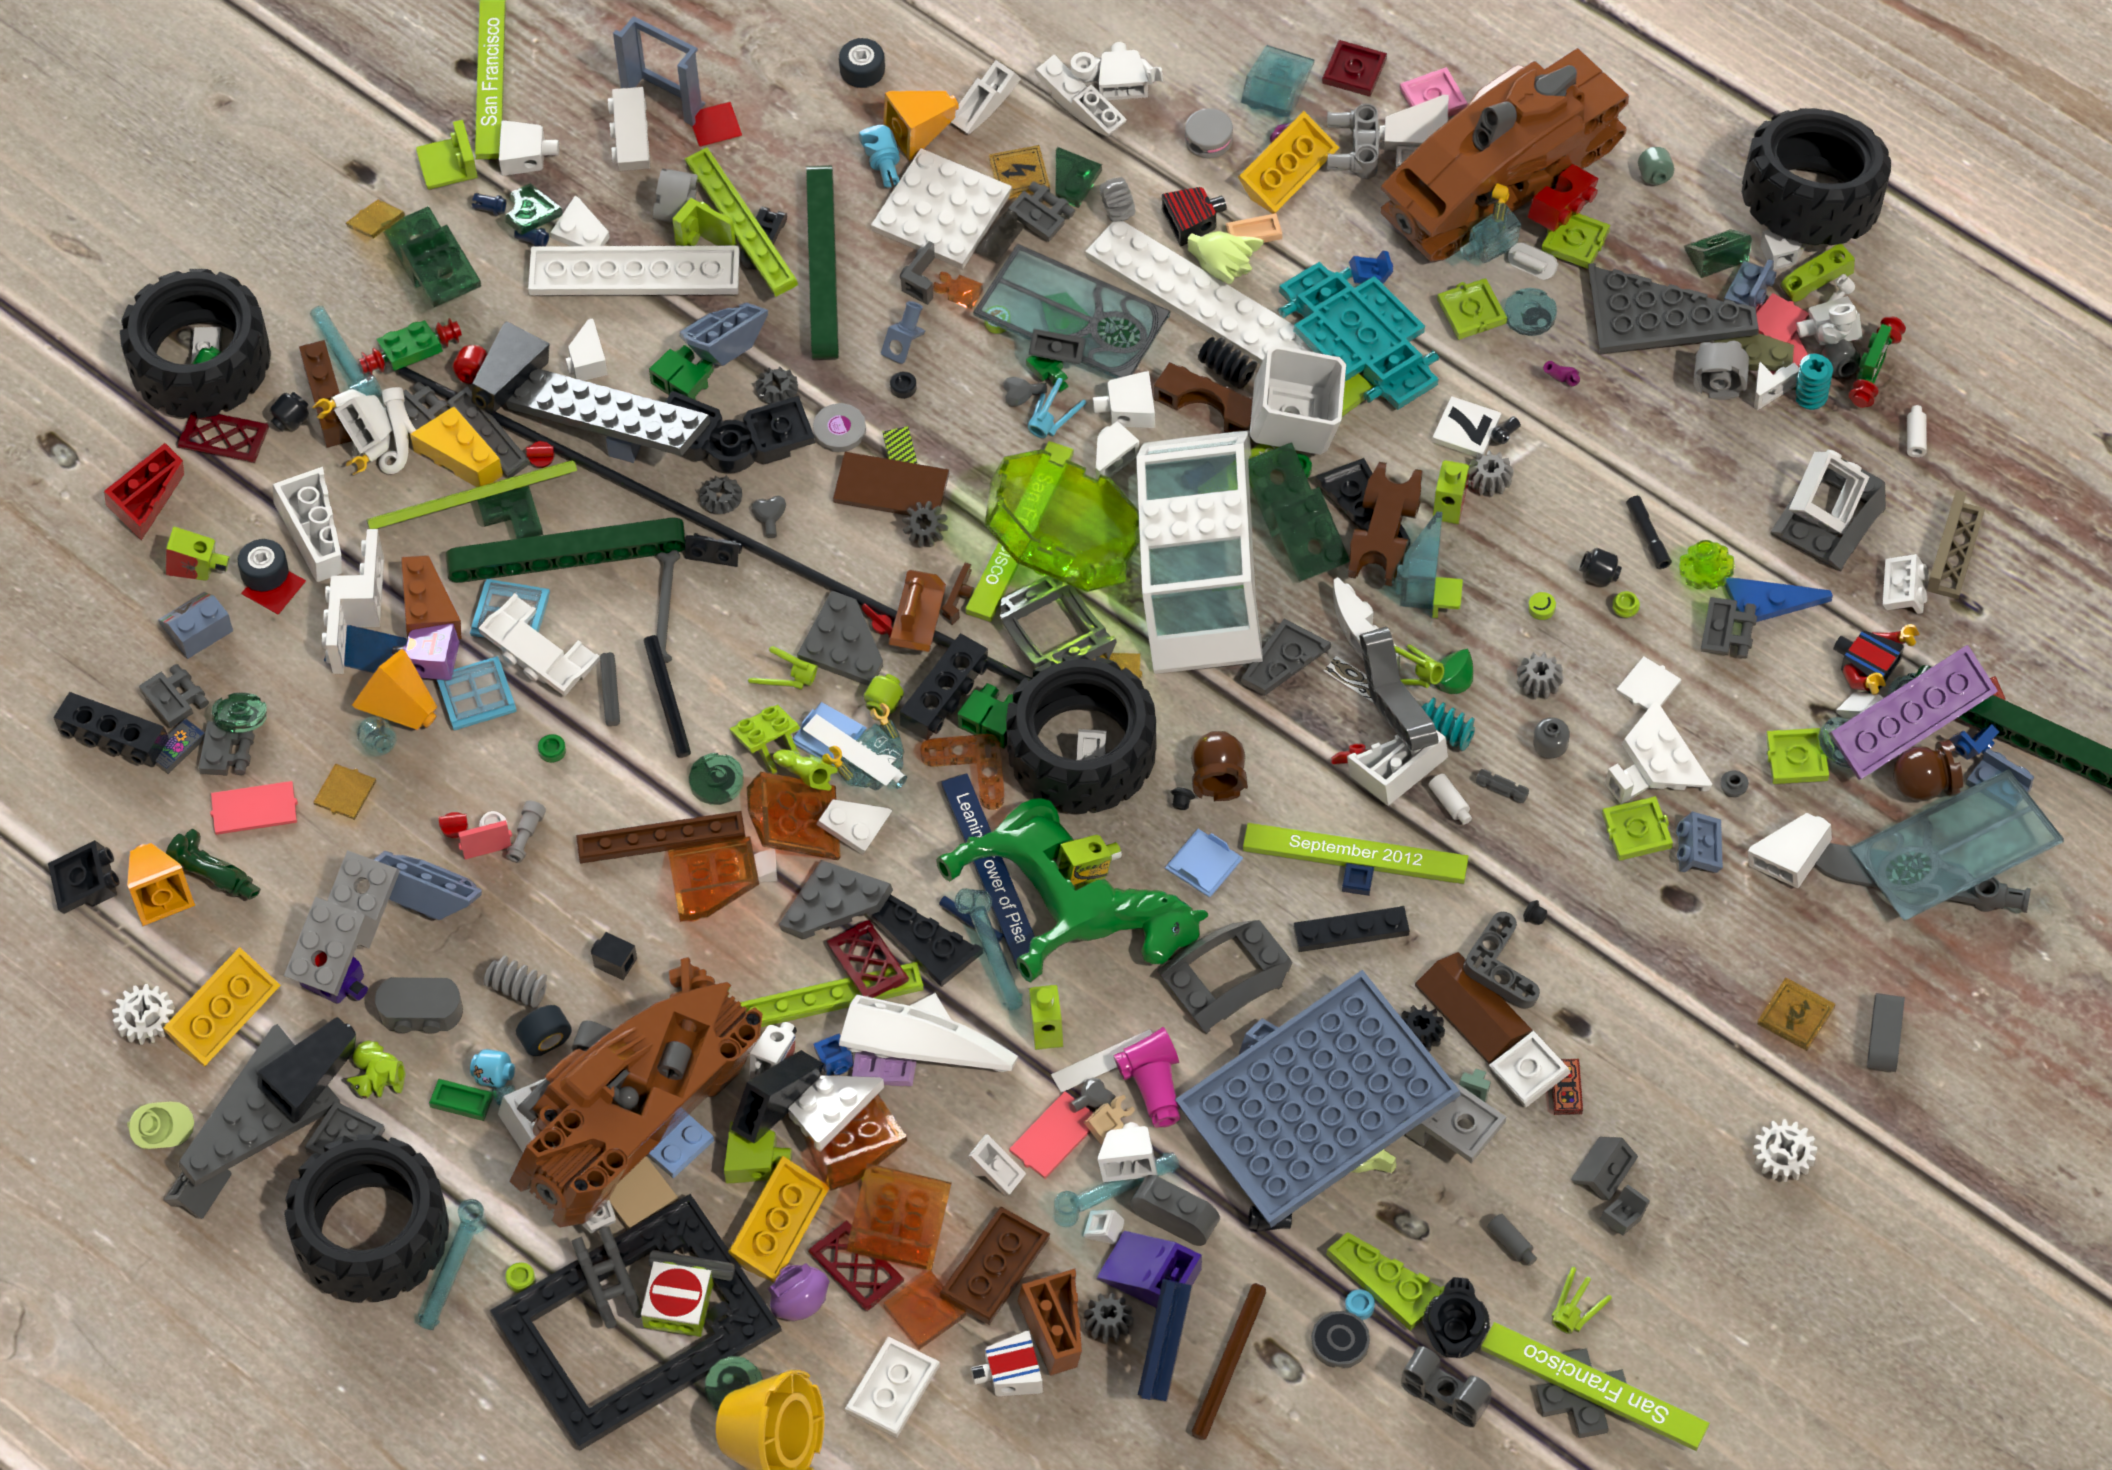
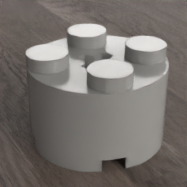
[653,168,698,223]
[1693,341,1749,400]

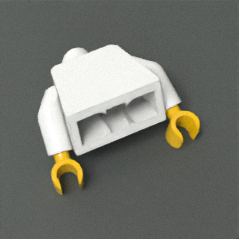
[312,389,393,475]

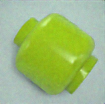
[863,674,904,716]

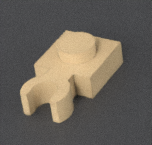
[1084,1095,1135,1145]

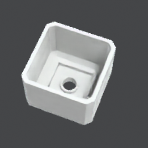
[1250,345,1346,455]

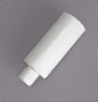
[1907,405,1927,457]
[1429,774,1472,825]

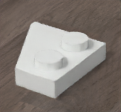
[816,799,892,855]

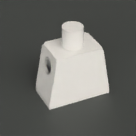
[499,121,559,176]
[1093,371,1155,428]
[1098,1122,1158,1182]

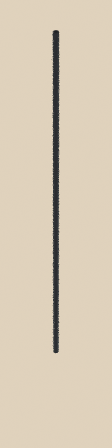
[398,367,1032,684]

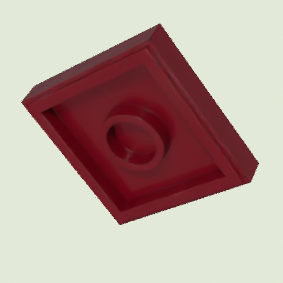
[1322,40,1387,97]

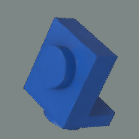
[1349,250,1393,284]
[1949,724,1999,760]
[813,1033,853,1076]

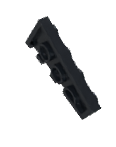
[1315,458,1410,546]
[867,894,983,987]

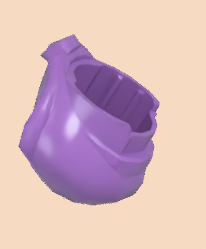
[767,1263,830,1321]

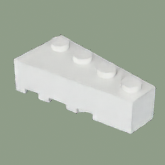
[273,467,342,582]

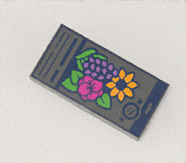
[155,718,205,774]

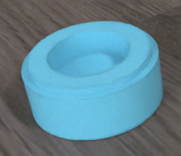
[1345,1289,1375,1320]

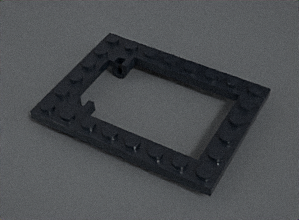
[490,1194,782,1451]

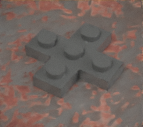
[1536,1348,1627,1438]

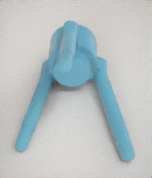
[1028,378,1087,438]

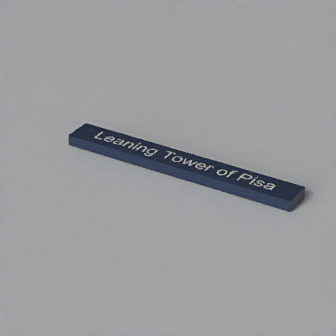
[941,773,1035,969]

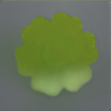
[1679,540,1735,590]

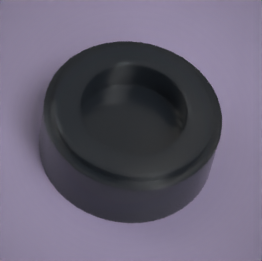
[890,372,917,399]

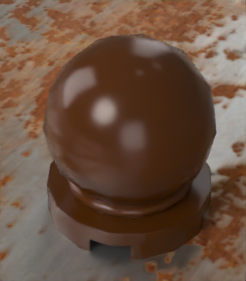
[1191,731,1248,802]
[1893,740,1963,801]

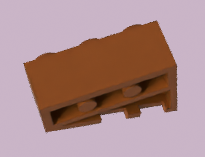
[401,555,462,641]
[1017,1268,1082,1376]

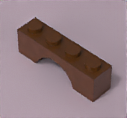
[299,340,352,448]
[1154,362,1253,438]

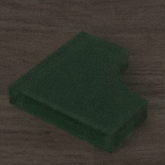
[505,183,563,235]

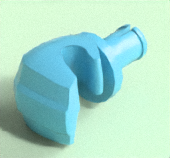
[859,125,900,188]

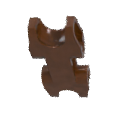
[1348,461,1423,587]

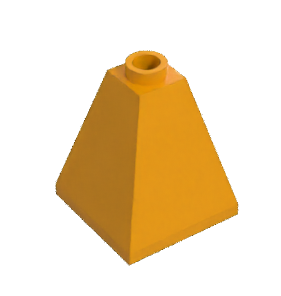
[883,91,959,161]
[352,649,437,730]
[127,843,195,926]

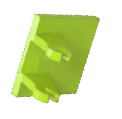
[729,704,800,775]

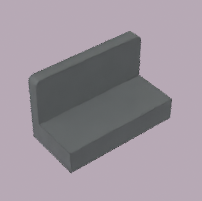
[1571,1137,1639,1200]
[164,1169,232,1219]

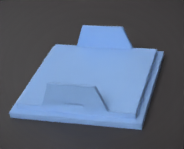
[793,702,867,766]
[1165,829,1243,898]

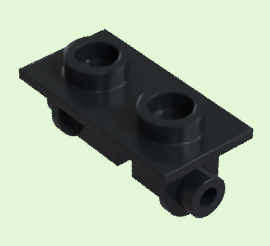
[685,533,742,567]

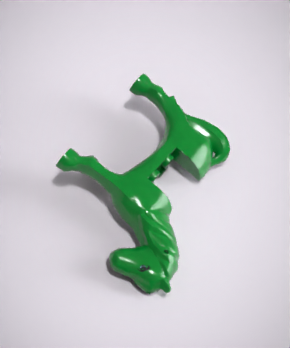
[936,798,1208,983]

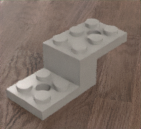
[284,850,400,996]
[1406,1079,1506,1163]

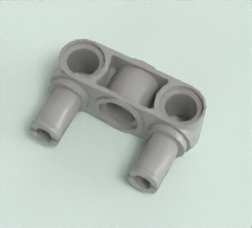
[1327,103,1380,179]

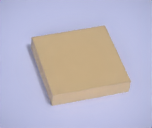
[609,1156,678,1230]

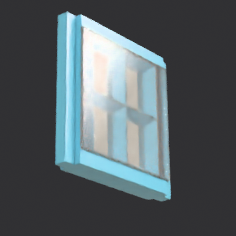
[470,579,550,638]
[436,656,517,731]

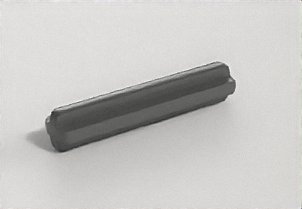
[600,652,620,726]
[649,1250,735,1281]

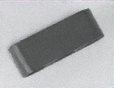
[1867,993,1905,1072]

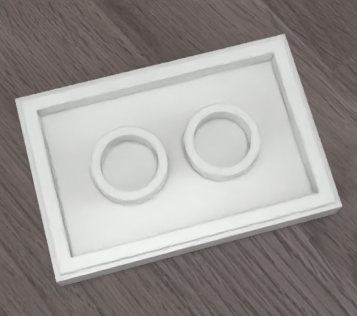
[845,1337,940,1438]

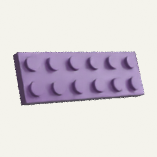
[1829,645,1998,780]

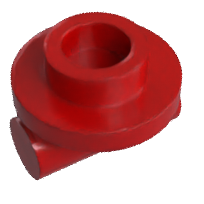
[526,441,554,468]
[439,812,468,838]

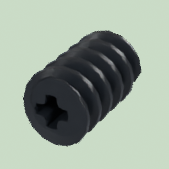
[1198,337,1257,389]

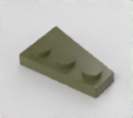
[1714,333,1794,371]

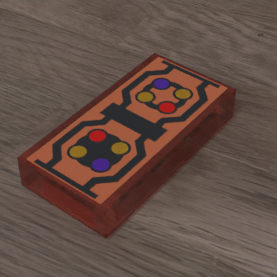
[1552,1059,1583,1115]

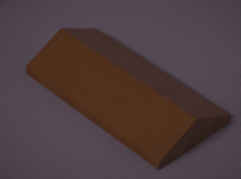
[1415,952,1532,1064]

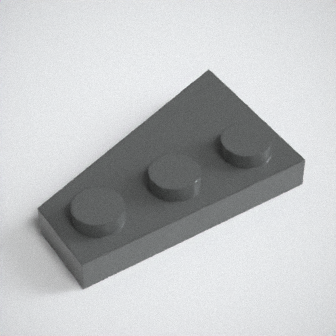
[1242,618,1331,696]

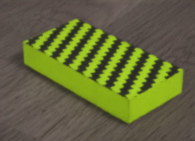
[882,426,918,464]

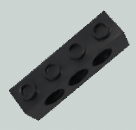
[900,633,989,741]
[53,692,169,767]

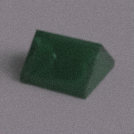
[1684,229,1752,278]

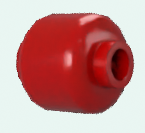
[452,345,488,384]

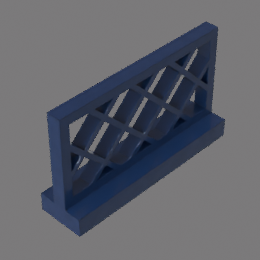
[1138,1279,1193,1401]

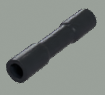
[1626,495,1672,569]

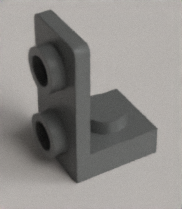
[900,241,935,305]

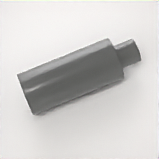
[1487,1214,1537,1266]

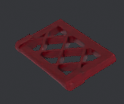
[178,413,269,463]
[827,920,909,998]
[808,1220,904,1312]

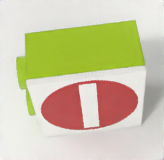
[641,1262,713,1337]

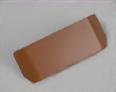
[889,570,946,652]

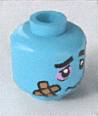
[470,1049,515,1088]

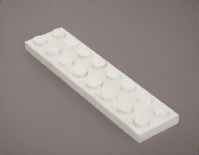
[528,246,740,295]

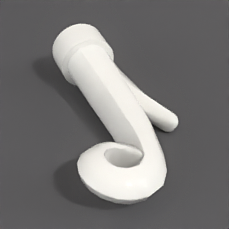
[379,387,416,474]

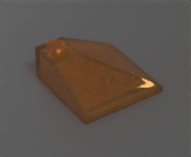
[746,771,841,860]
[668,836,759,922]
[798,1094,907,1191]

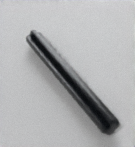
[643,635,691,758]

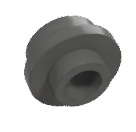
[1720,770,1749,798]

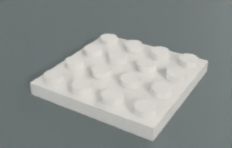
[871,148,1012,269]

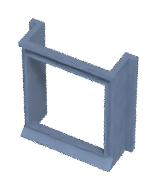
[613,16,706,126]

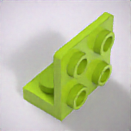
[416,119,478,189]
[672,198,736,246]

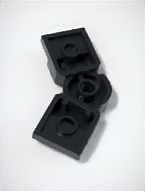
[665,391,815,473]

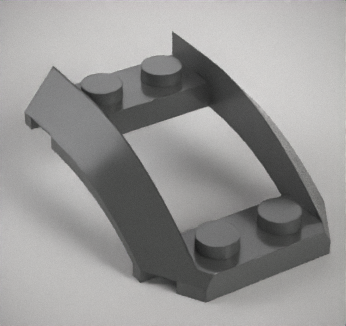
[1770,458,1886,572]
[1000,575,1117,668]
[1157,920,1293,1034]

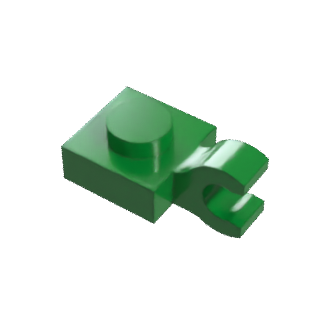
[1026,355,1069,392]

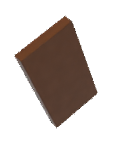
[833,452,950,516]
[939,1206,1050,1325]

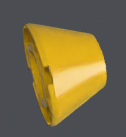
[716,1370,825,1470]

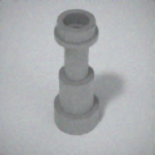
[506,801,546,863]

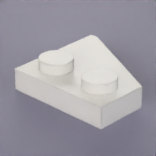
[551,196,609,246]

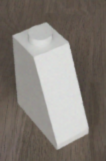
[1380,95,1449,150]
[1748,813,1832,888]

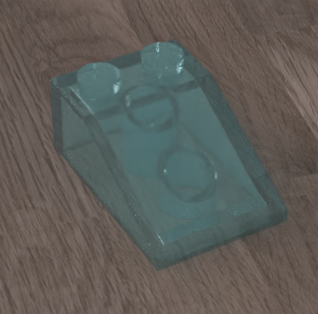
[1241,45,1315,118]
[1396,512,1442,609]

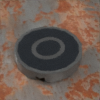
[1311,1311,1370,1368]

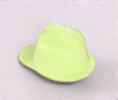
[127,1101,194,1149]

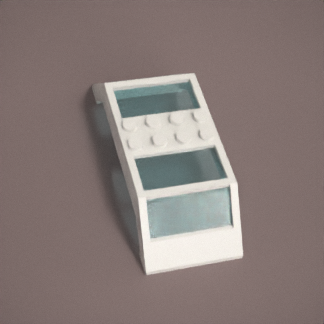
[1136,430,1263,674]

